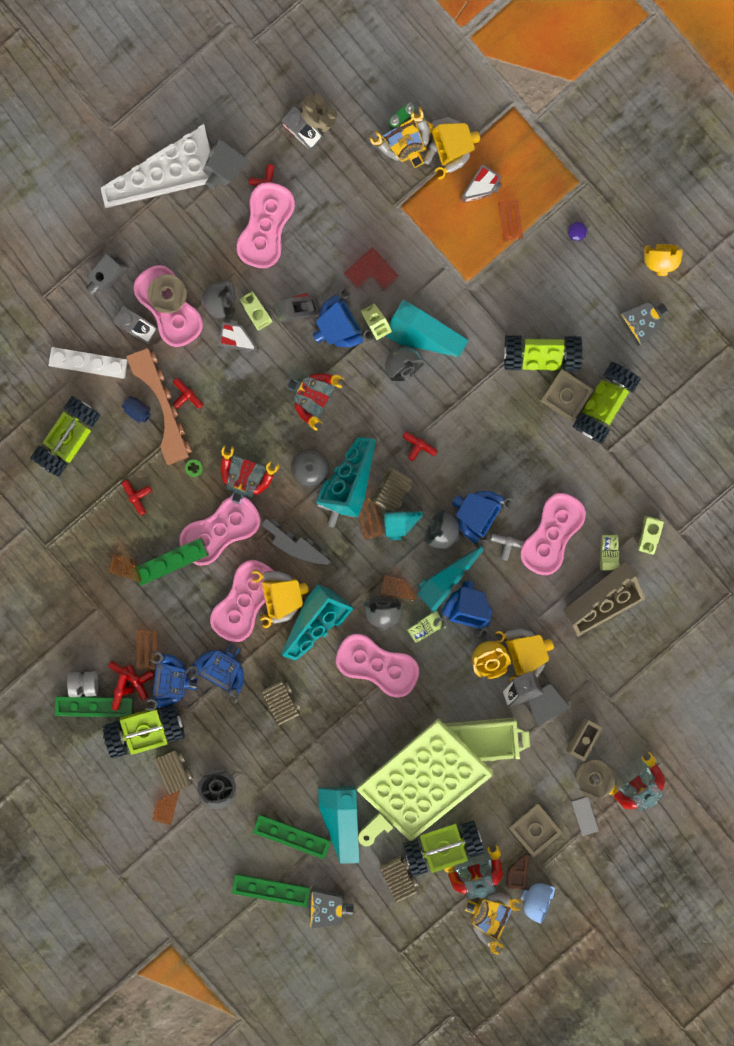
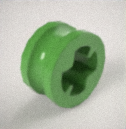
[185,459,203,477]

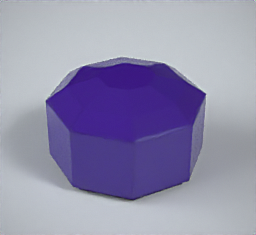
[567,221,587,241]

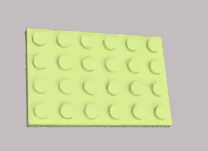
[357,719,493,841]

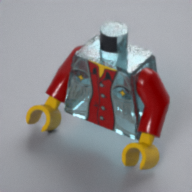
[287,373,345,431]
[220,445,280,505]
[609,752,666,812]
[444,845,503,899]

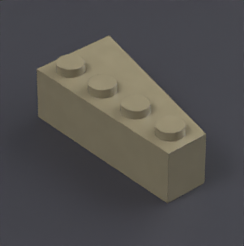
[563,561,645,636]

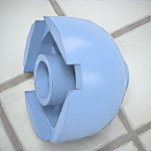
[521,883,555,923]

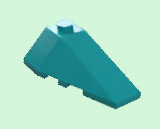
[385,300,469,357]
[316,437,376,517]
[384,512,423,541]
[418,544,484,612]
[281,584,354,661]
[318,786,359,864]

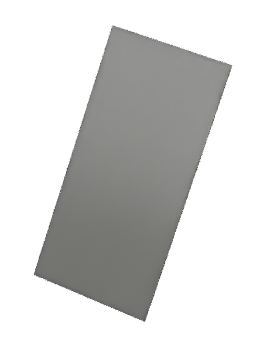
[572,797,599,836]

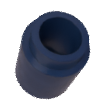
[122,396,151,423]

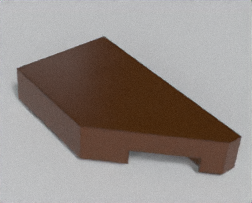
[507,853,529,890]

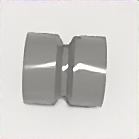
[67,671,98,697]

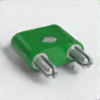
[389,103,416,131]

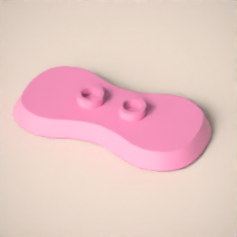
[237,182,295,268]
[134,265,203,347]
[521,493,586,575]
[179,496,260,566]
[210,560,273,642]
[336,634,419,697]

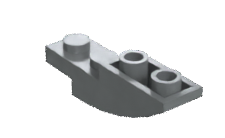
[261,518,331,564]

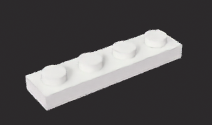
[48,347,128,379]

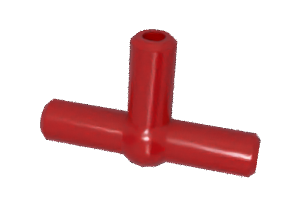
[248,164,274,186]
[173,378,204,409]
[402,431,438,461]
[122,480,152,515]
[108,661,140,687]
[125,665,155,701]
[111,672,134,711]

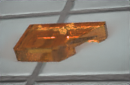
[108,554,142,582]
[381,575,416,601]
[152,790,180,825]

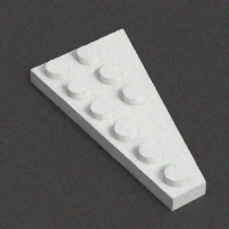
[101,124,211,208]

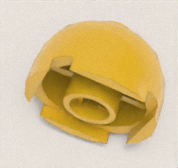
[644,244,683,276]
[471,641,511,679]

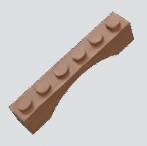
[126,348,192,465]

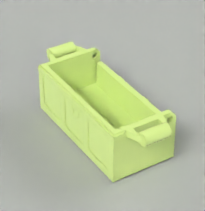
[444,717,530,761]

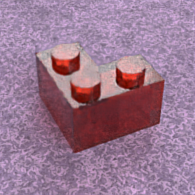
[344,247,399,291]

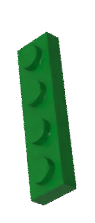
[133,538,209,586]
[55,696,133,717]
[253,814,331,859]
[232,873,311,907]

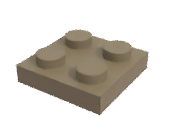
[540,369,594,422]
[508,802,563,858]

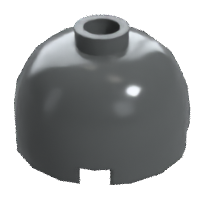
[201,280,236,319]
[385,347,424,383]
[291,449,329,487]
[425,510,461,549]
[364,596,403,630]
[197,770,236,810]

